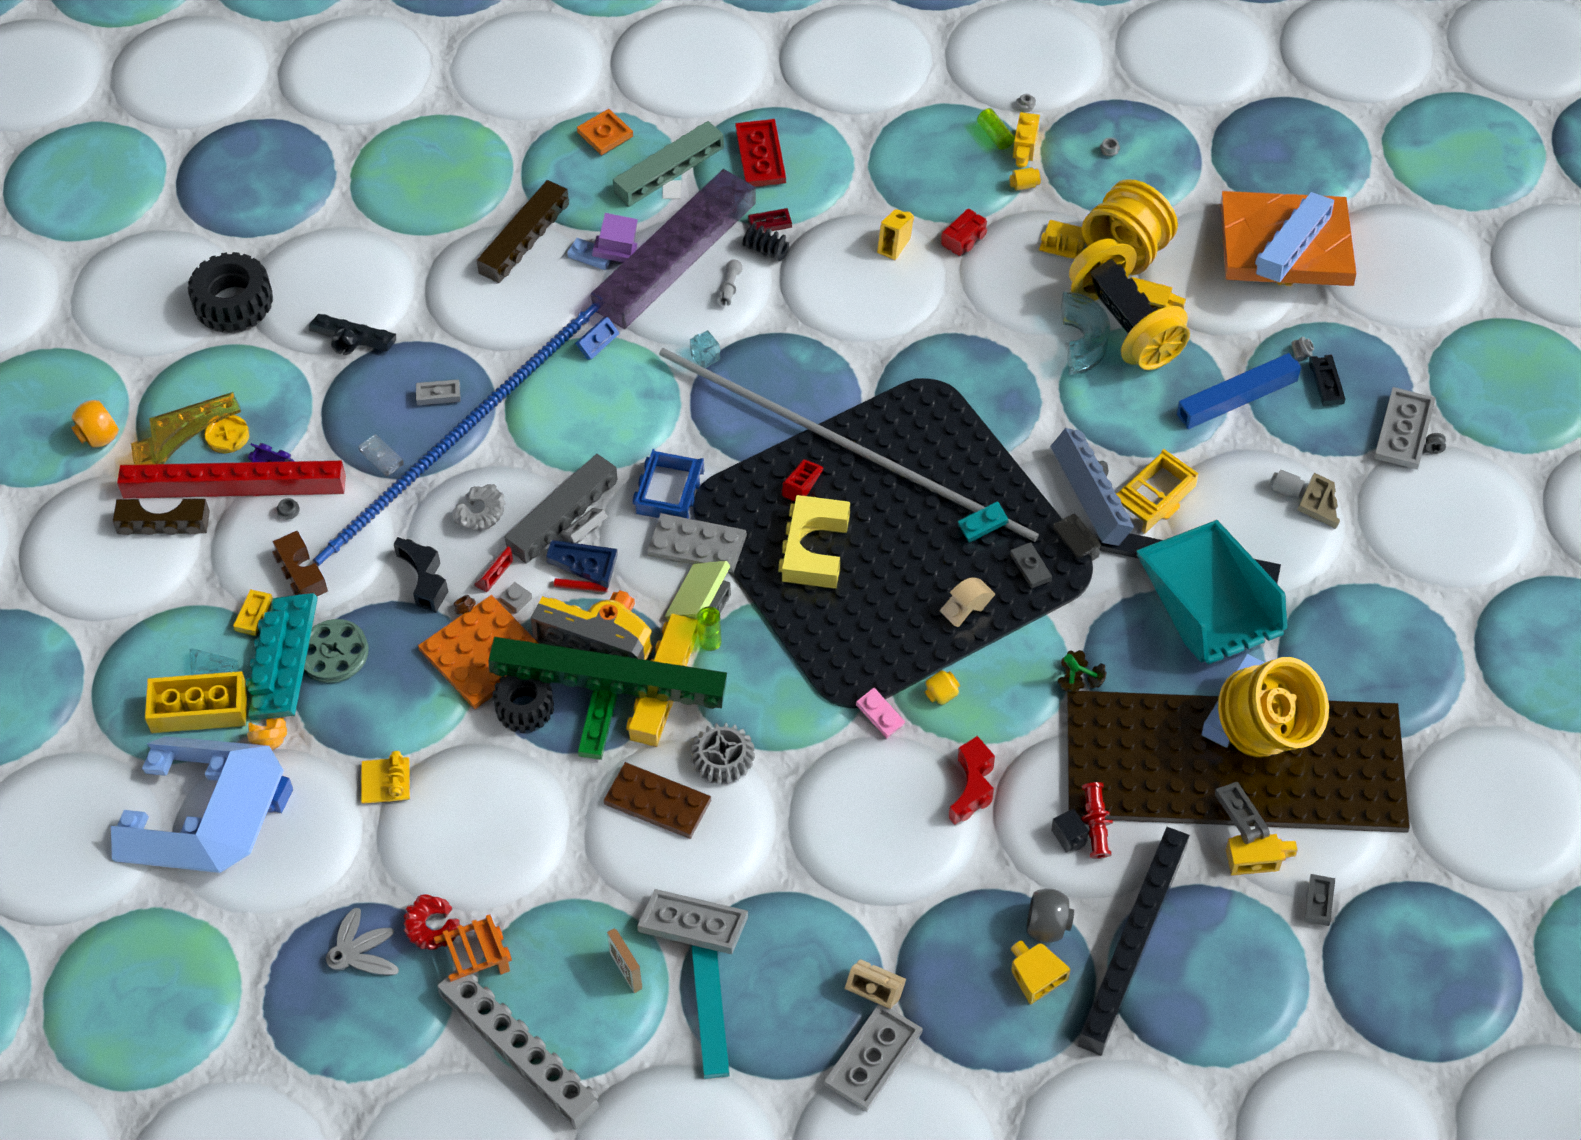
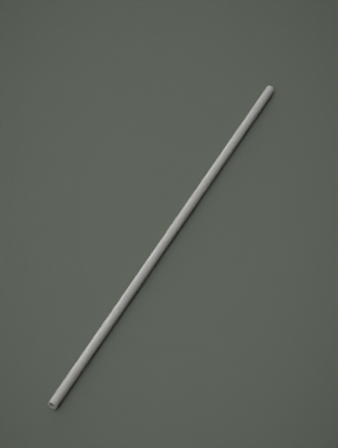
[659,348,1039,542]

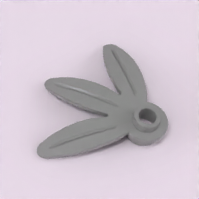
[326,908,399,975]

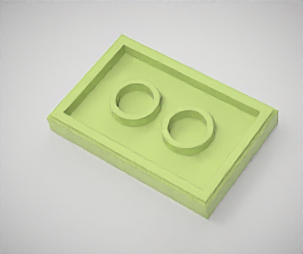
[665,561,730,620]

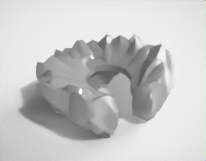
[452,484,506,530]

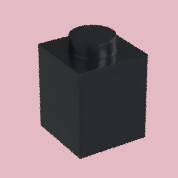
[1051,809,1089,853]

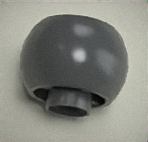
[1026,888,1074,943]

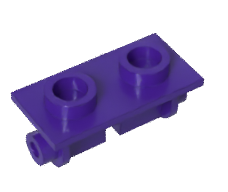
[248,443,294,462]

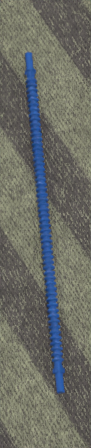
[313,300,602,566]

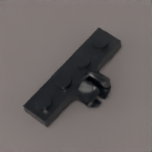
[309,313,396,355]

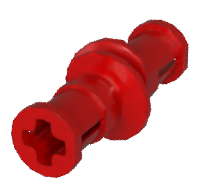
[1081,782,1113,859]

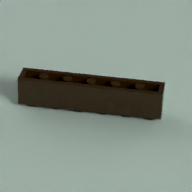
[476,180,570,283]

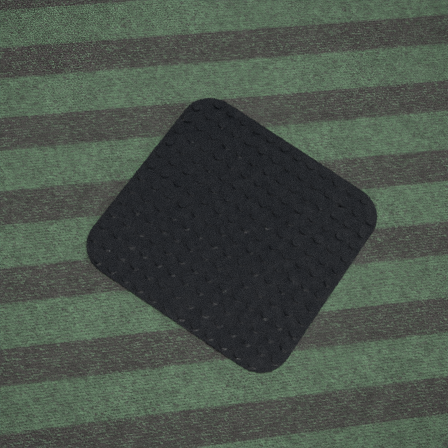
[693,378,1093,708]

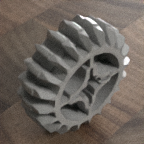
[691,723,755,785]

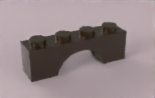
[113,499,210,535]

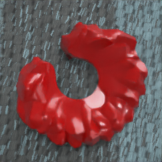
[403,894,460,950]

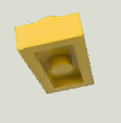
[233,589,273,636]

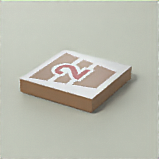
[607,928,642,993]

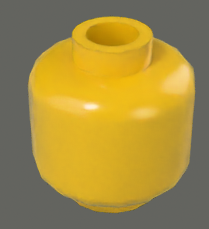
[924,670,960,705]

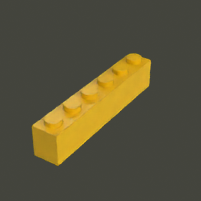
[626,614,699,747]

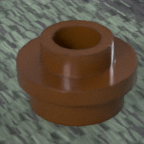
[454,595,476,615]

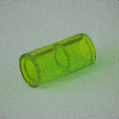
[977,108,1015,150]
[697,606,722,651]

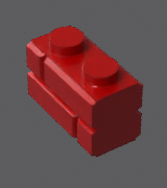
[941,208,987,256]

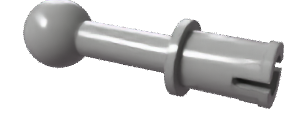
[717,259,742,306]

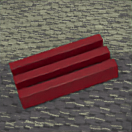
[748,208,792,233]

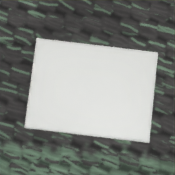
[663,180,681,199]

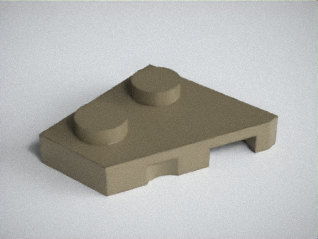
[1297,473,1340,529]

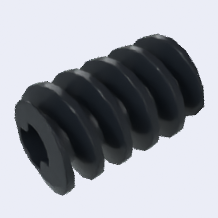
[742,223,789,261]

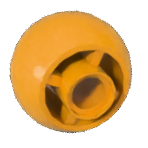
[71,400,119,448]

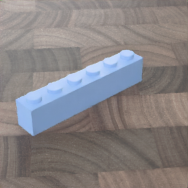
[1255,192,1334,283]

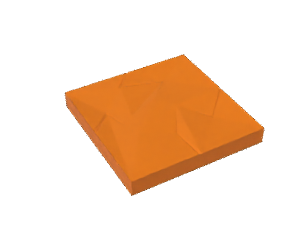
[1220,191,1357,286]

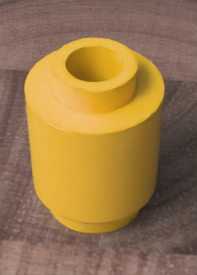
[1009,167,1041,191]

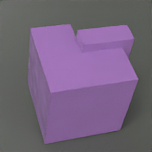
[592,213,638,264]

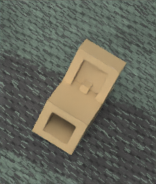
[940,578,995,627]

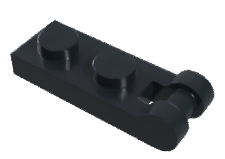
[1309,354,1346,406]

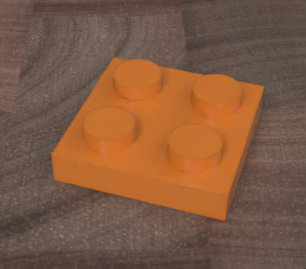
[577,109,633,155]

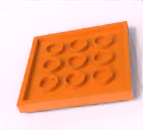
[418,594,538,709]

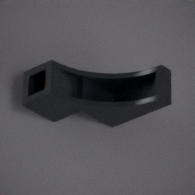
[394,537,449,613]

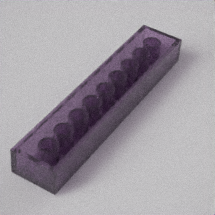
[591,169,756,330]

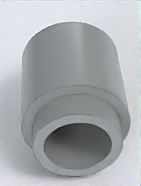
[1270,469,1305,498]

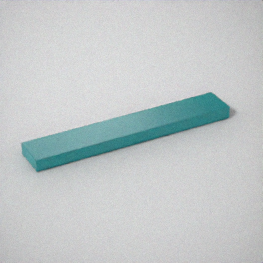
[692,945,730,1079]

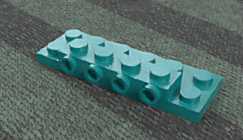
[246,593,318,720]

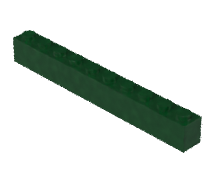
[488,637,727,709]

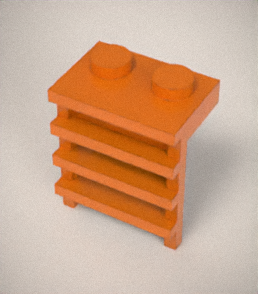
[434,914,512,982]

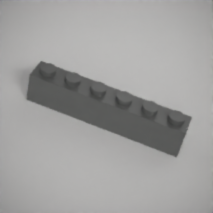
[505,453,618,564]

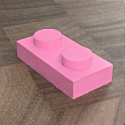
[856,688,905,739]

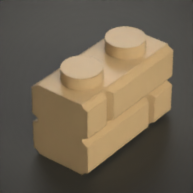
[845,959,906,1009]

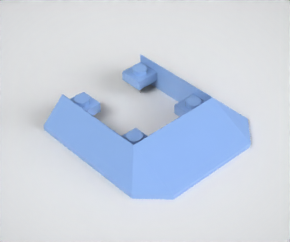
[111,736,284,873]

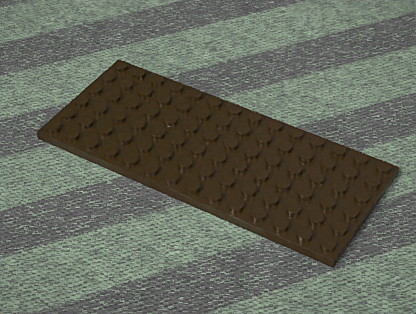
[1067,690,1410,833]

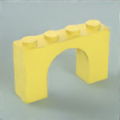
[778,495,850,588]

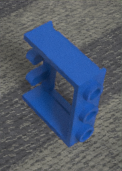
[632,449,705,519]

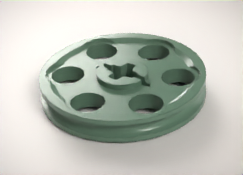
[304,619,369,683]

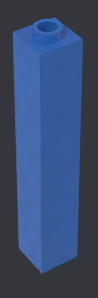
[1177,353,1301,429]

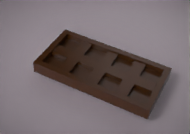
[604,762,711,839]

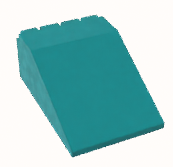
[1137,520,1288,665]

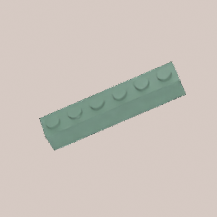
[613,121,724,207]

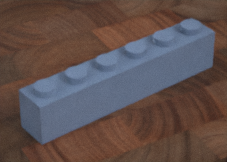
[1050,428,1135,546]

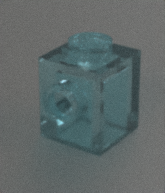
[690,330,720,368]

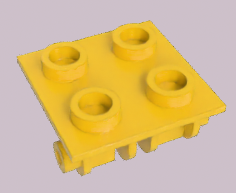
[1039,220,1085,259]
[361,751,410,804]

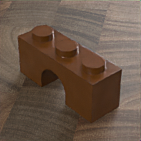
[272,530,328,596]

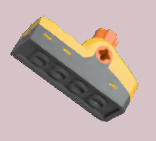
[530,590,653,660]

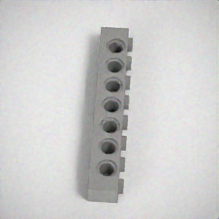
[437,968,599,1130]

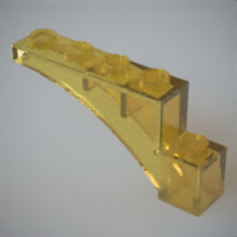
[131,392,241,465]

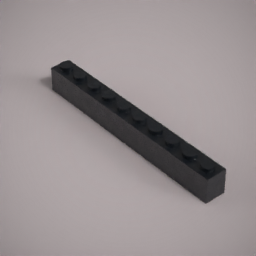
[1078,826,1190,1056]

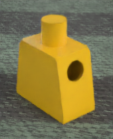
[877,209,914,260]
[1011,940,1070,1005]

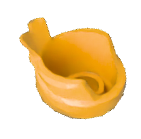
[247,717,287,751]

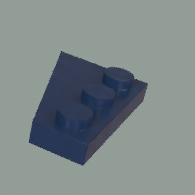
[546,540,618,588]

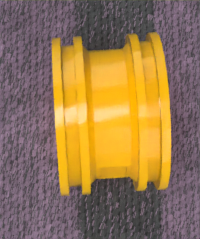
[1082,179,1178,275]
[1218,657,1329,757]

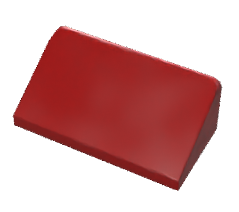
[474,547,513,592]

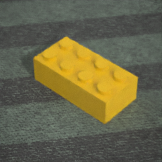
[145,671,247,733]

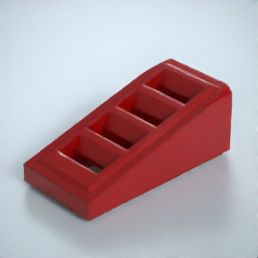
[782,459,823,501]

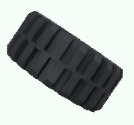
[188,252,273,333]

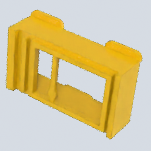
[1116,449,1198,534]

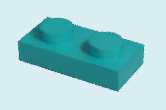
[958,501,1009,543]

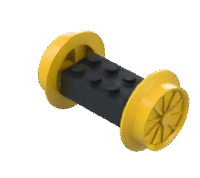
[1069,239,1190,370]

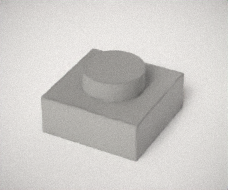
[499,582,532,613]

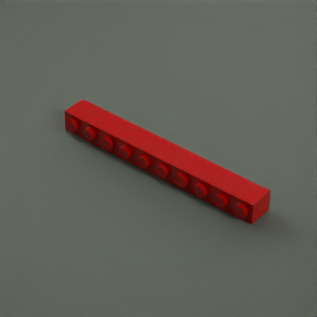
[117,460,346,499]

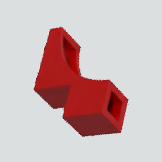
[949,736,995,825]

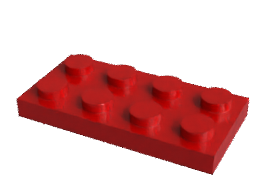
[735,119,786,188]

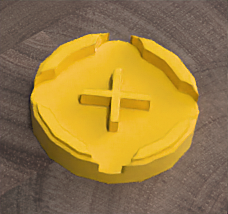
[205,414,249,454]

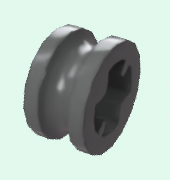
[1426,433,1446,454]

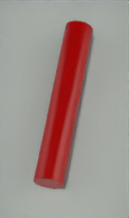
[554,578,608,593]

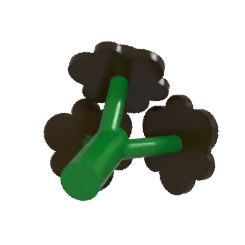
[1057,650,1107,693]

